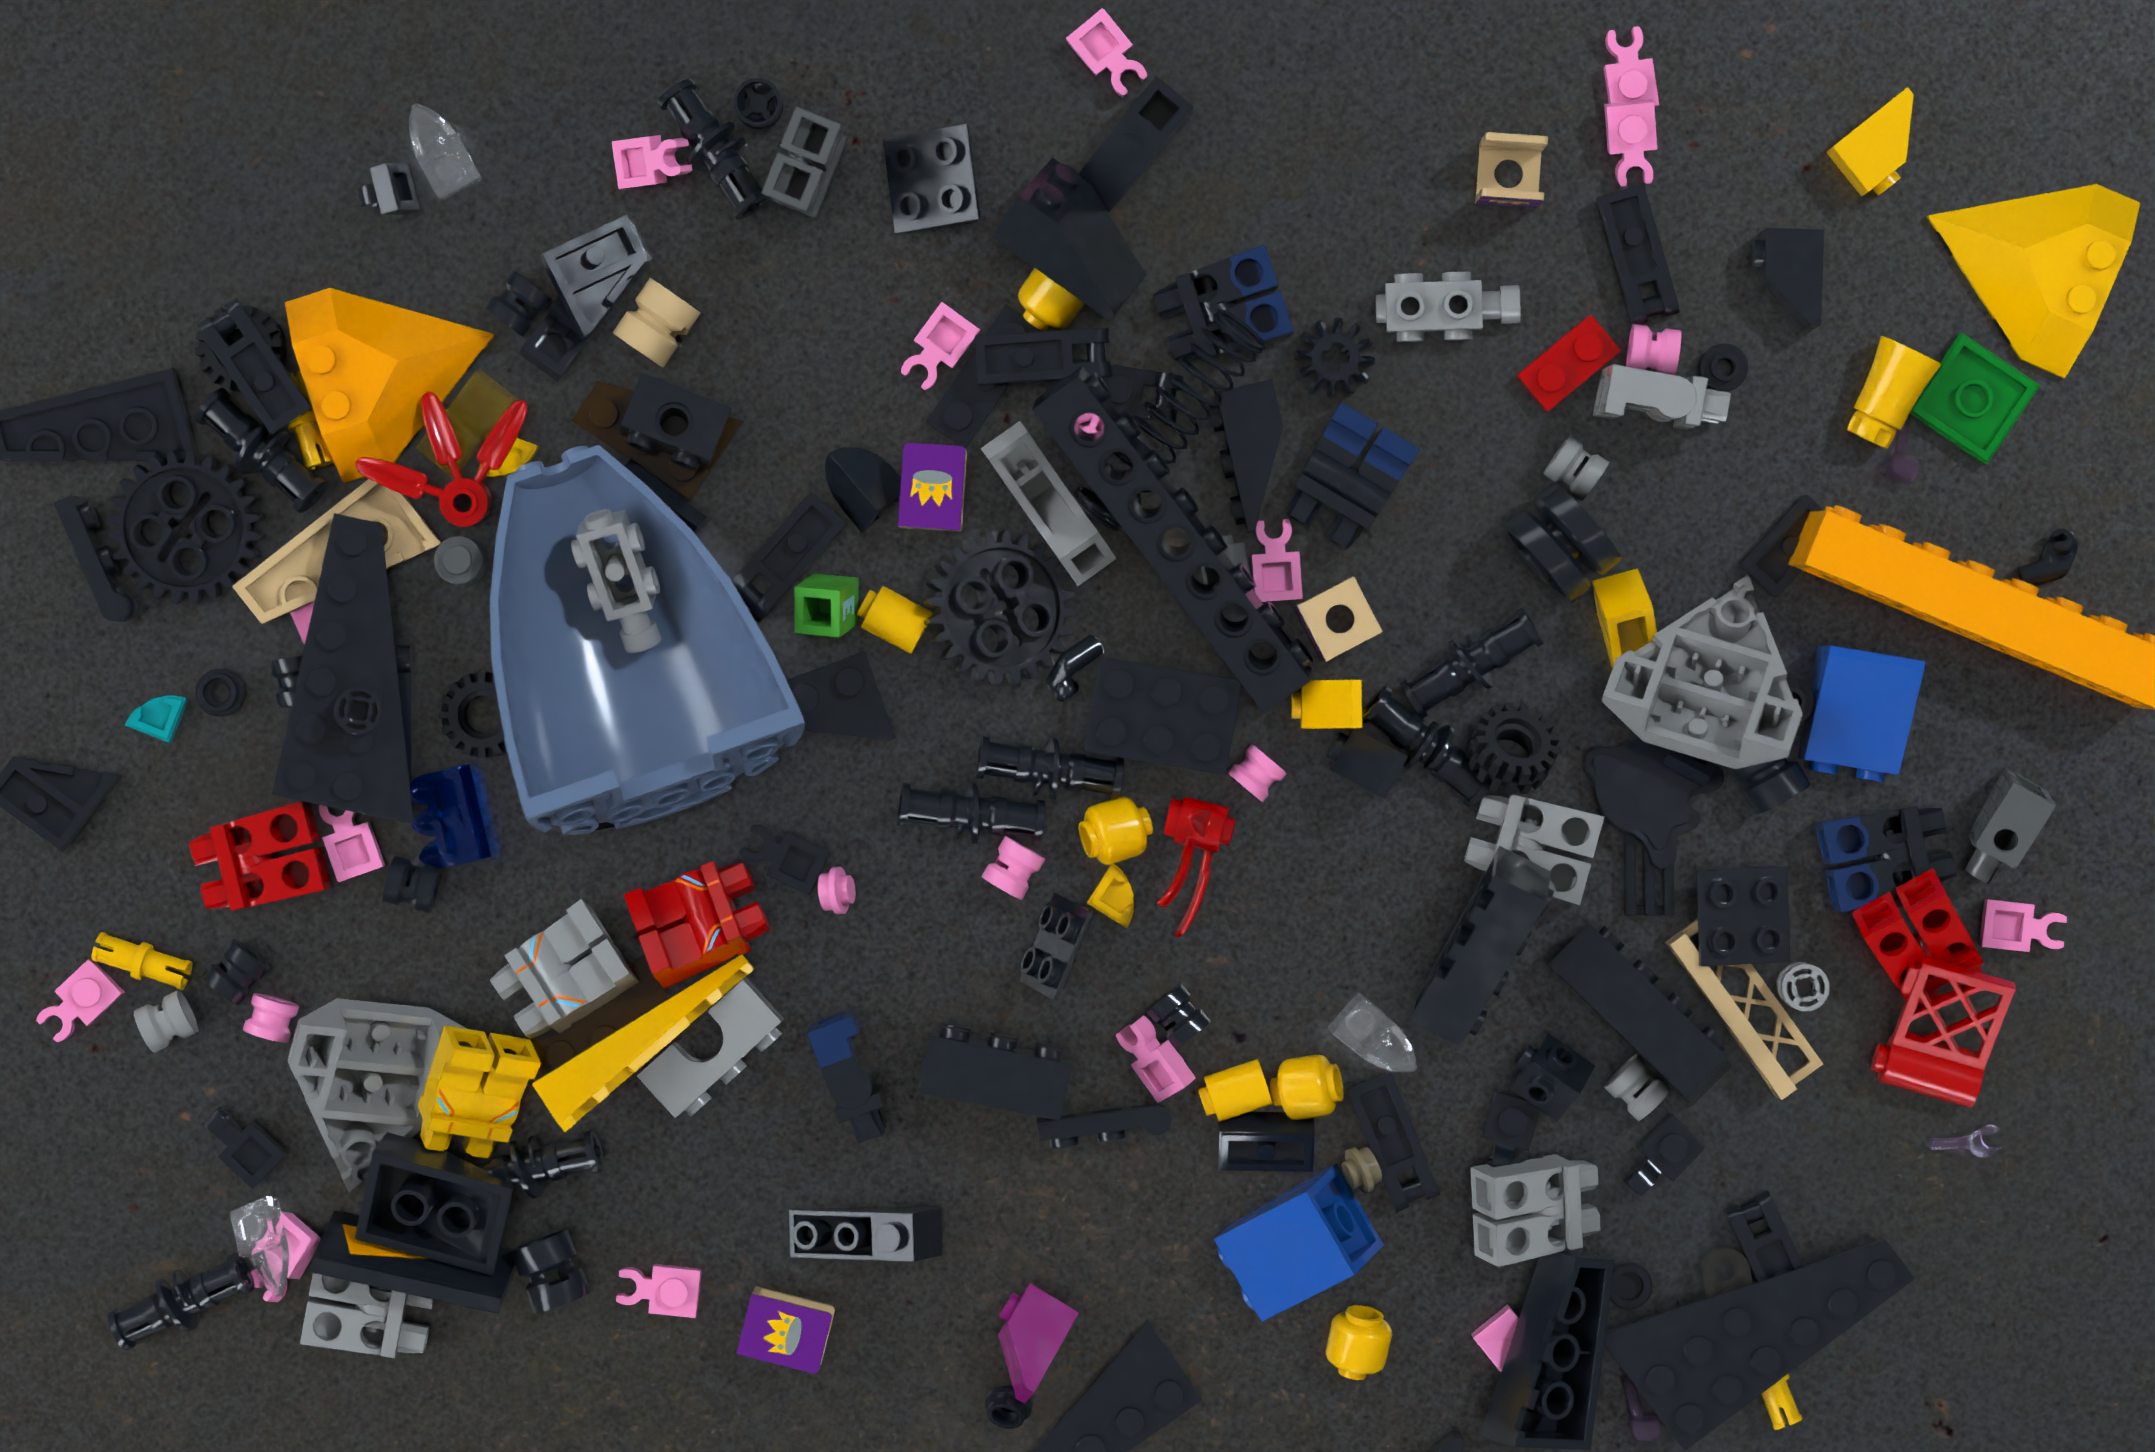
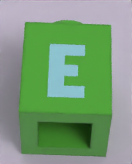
[794,574,859,638]

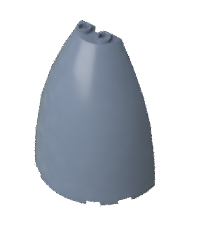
[490,445,805,835]

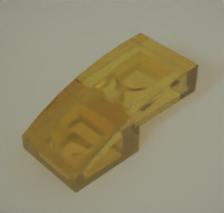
[416,369,517,478]

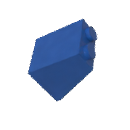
[1798,645,1926,782]
[1214,1163,1384,1322]

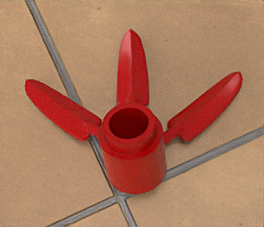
[355,392,528,527]
[1157,796,1236,937]

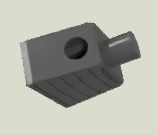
[1964,767,2056,884]

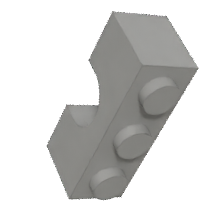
[637,977,784,1118]

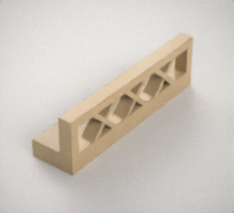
[1665,919,1823,1100]

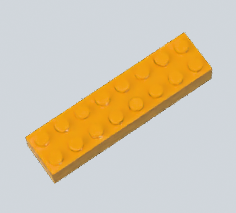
[1788,505,2155,710]

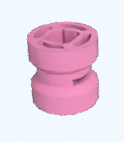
[1626,324,1681,375]
[981,835,1045,900]

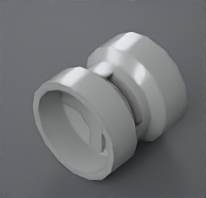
[1543,435,1610,501]
[1776,962,1829,1011]
[134,990,199,1053]
[1604,1054,1671,1121]

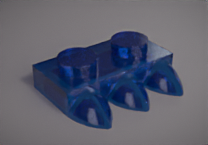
[410,764,491,868]

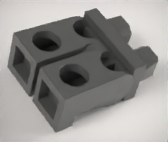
[762,106,848,218]

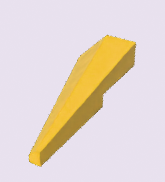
[532,955,755,1132]

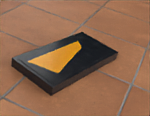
[310,1211,516,1314]

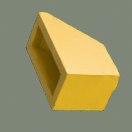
[1826,87,1914,197]
[1592,568,1657,669]
[1291,680,1362,729]

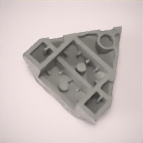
[1602,574,1803,769]
[288,998,472,1193]

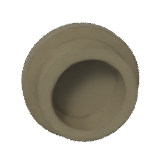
[1341,1147,1382,1194]

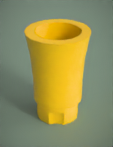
[1847,336,1942,449]

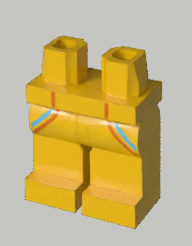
[417,1025,541,1158]

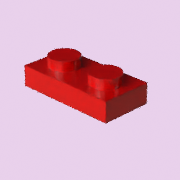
[1516,314,1621,412]

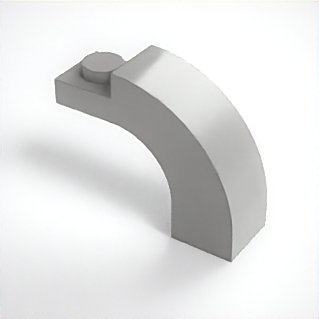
[981,421,1117,586]

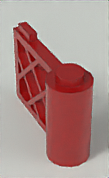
[1871,956,2016,1108]

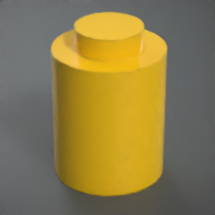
[857,586,934,654]
[1198,1059,1273,1122]

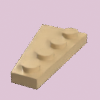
[232,479,442,624]

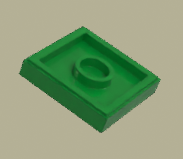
[1909,332,2040,465]

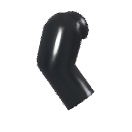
[2017,528,2078,586]
[1046,635,1103,702]

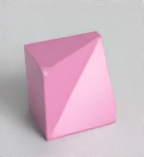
[1471,1304,1519,1372]

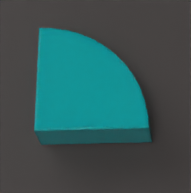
[125,695,189,743]

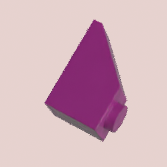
[998,1283,1079,1404]

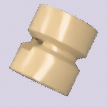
[612,278,701,368]

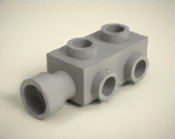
[1376,272,1521,342]
[571,509,662,653]

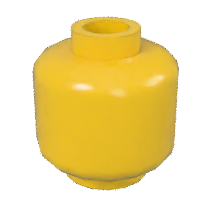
[1018,267,1085,331]
[1078,796,1153,865]
[1270,1054,1343,1120]
[1325,1305,1392,1380]

